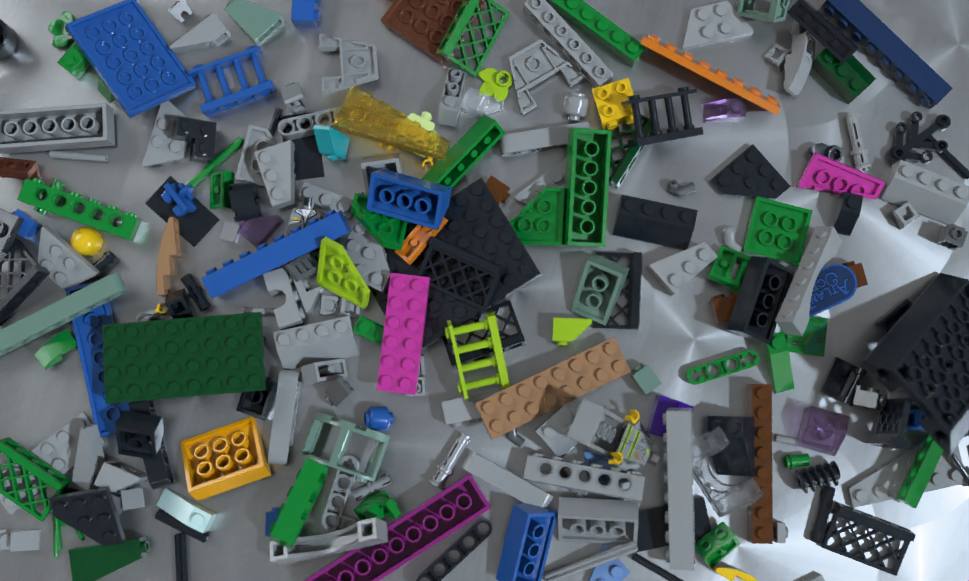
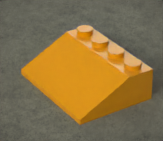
[180,417,271,501]

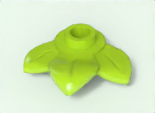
[478,68,513,103]

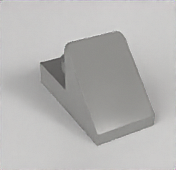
[292,277,324,314]
[0,529,40,552]

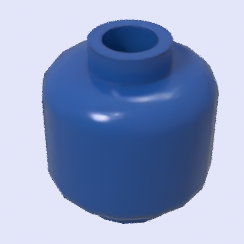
[364,406,393,431]

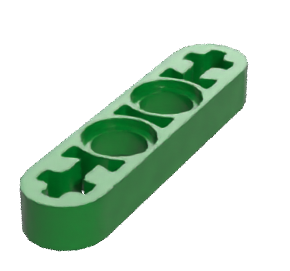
[685,350,759,385]

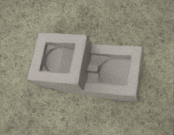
[319,295,360,318]

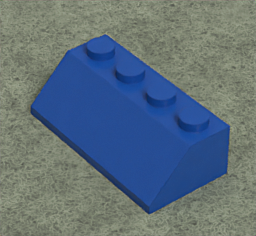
[366,168,452,230]
[496,504,558,581]

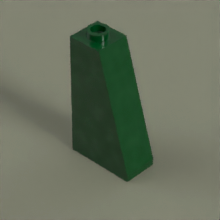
[69,536,149,581]

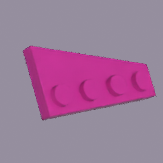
[797,152,885,199]

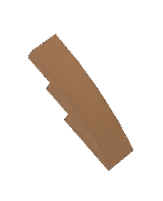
[156,217,182,297]

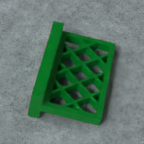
[435,0,510,77]
[0,437,71,522]

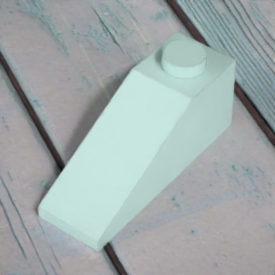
[157,487,217,533]

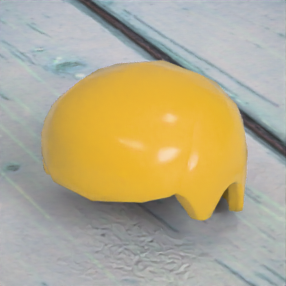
[70,227,103,256]

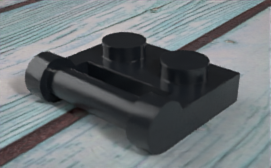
[818,357,868,407]

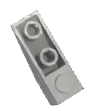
[169,12,232,55]
[438,68,467,127]
[72,424,105,490]

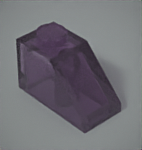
[703,99,746,123]
[238,215,284,247]

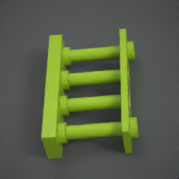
[445,310,510,400]

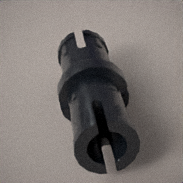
[180,273,211,312]

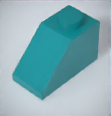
[313,125,350,162]

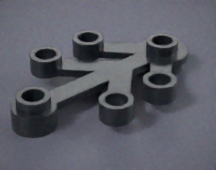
[888,111,951,164]

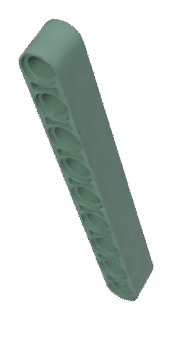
[0,273,127,356]

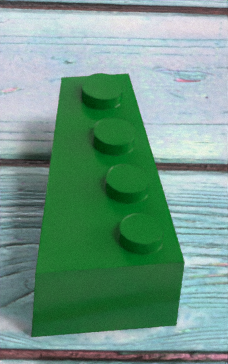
[268,458,329,550]

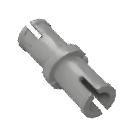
[352,472,392,502]

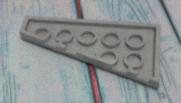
[847,443,968,508]

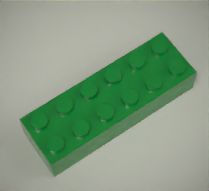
[563,128,612,247]

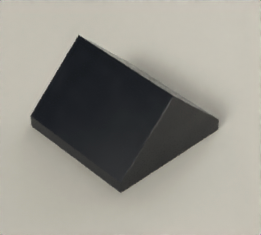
[236,379,277,421]

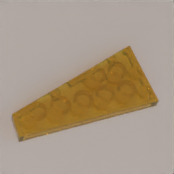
[333,85,450,161]

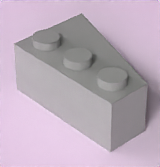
[254,140,295,210]
[646,242,718,296]

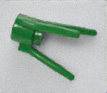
[51,512,84,558]

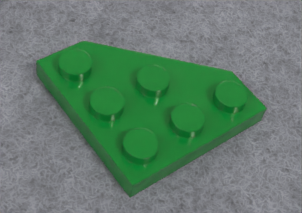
[510,187,566,246]
[351,193,408,251]

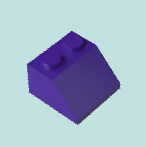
[646,395,694,438]

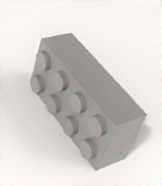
[567,399,625,456]

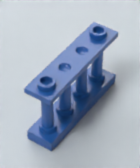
[188,46,277,117]

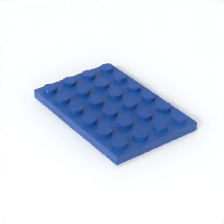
[66,0,196,118]

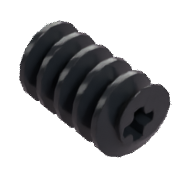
[794,461,840,494]

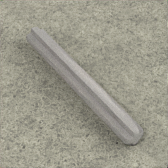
[544,541,638,581]

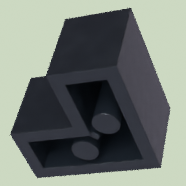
[172,116,217,164]

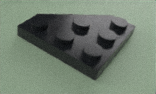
[709,144,791,200]
[49,486,126,546]

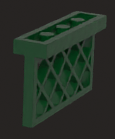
[600,114,652,189]

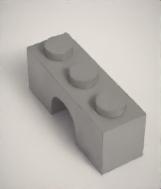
[263,267,306,330]

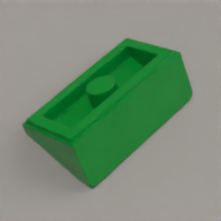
[210,170,234,210]

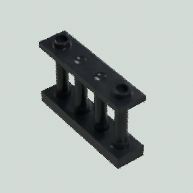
[621,86,703,148]

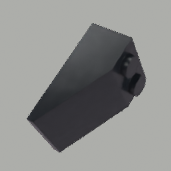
[707,416,754,477]

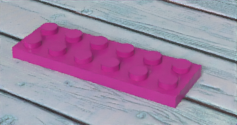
[377,273,430,395]

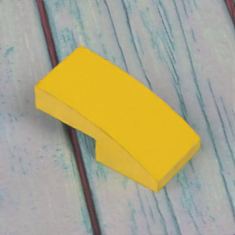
[711,565,757,581]

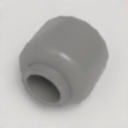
[563,92,589,121]

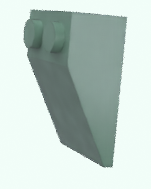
[570,254,629,326]

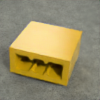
[592,78,634,130]

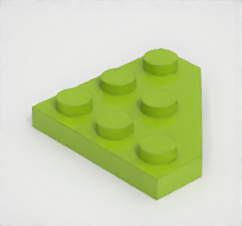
[316,237,370,309]

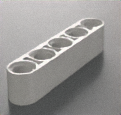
[278,102,371,140]
[499,122,590,157]
[268,369,301,466]
[461,450,554,509]

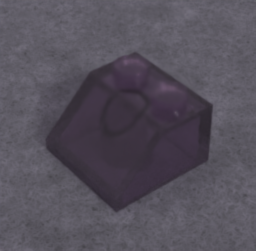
[796,406,850,456]

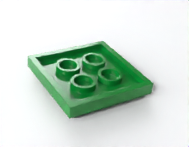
[742,196,813,266]

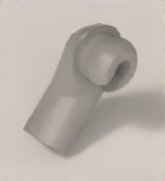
[722,226,743,252]

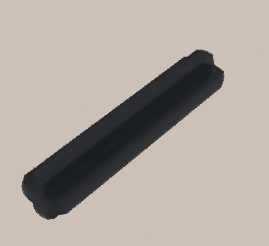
[810,486,836,544]
[155,508,210,543]
[174,533,188,581]

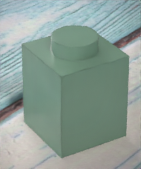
[631,364,662,395]

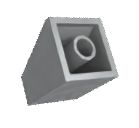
[534,405,579,458]

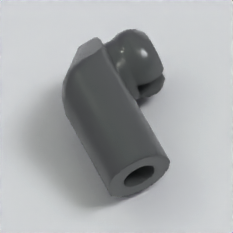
[667,180,696,197]

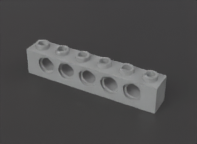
[523,0,614,88]
[523,453,645,502]

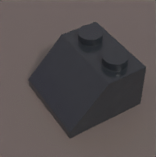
[115,410,164,461]

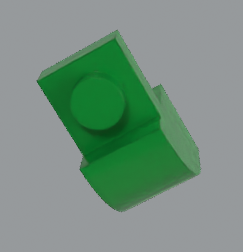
[354,491,401,521]

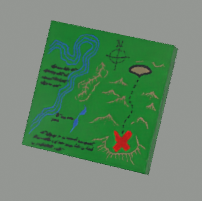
[785,316,828,357]

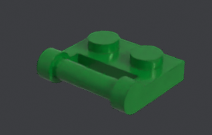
[707,245,751,292]

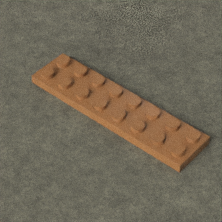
[475,337,631,440]

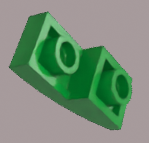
[34,329,77,370]

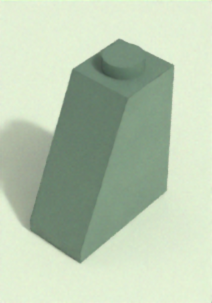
[224,0,285,46]

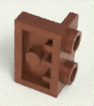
[0,157,40,180]

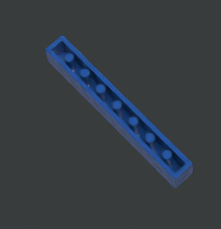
[201,209,352,299]

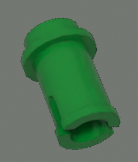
[783,453,810,470]

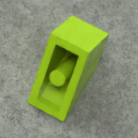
[551,317,592,346]

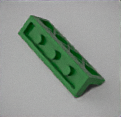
[895,433,944,509]

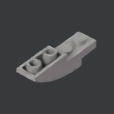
[783,19,816,97]

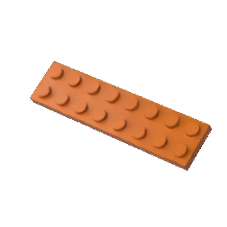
[640,33,781,115]

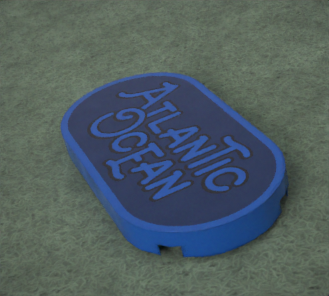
[788,264,857,317]

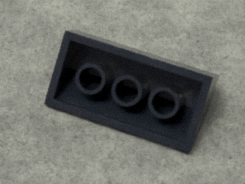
[612,195,698,250]
[727,256,794,345]

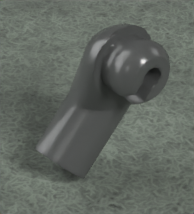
[506,428,525,447]

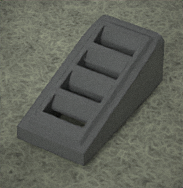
[285,249,320,282]

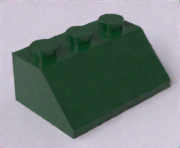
[811,48,876,104]

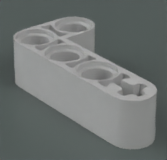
[321,454,360,532]

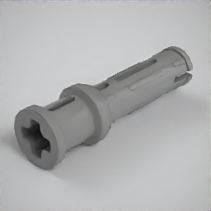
[845,113,872,171]
[429,432,471,490]

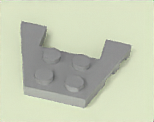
[319,34,378,95]
[509,39,585,115]

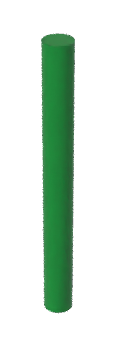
[185,136,245,187]

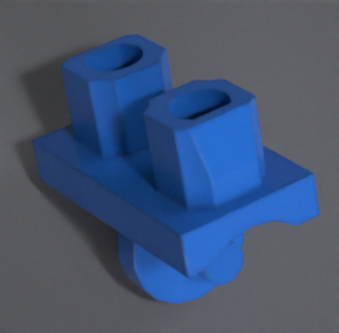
[161,182,197,216]

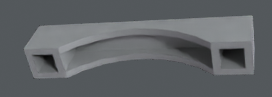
[775,226,842,336]
[269,518,388,565]

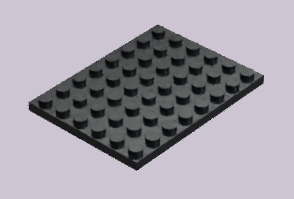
[368,177,542,350]

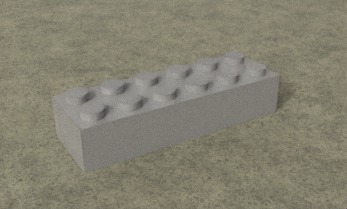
[0,103,115,154]

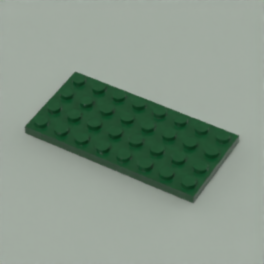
[102,312,267,404]

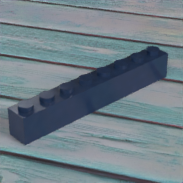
[821,0,953,109]

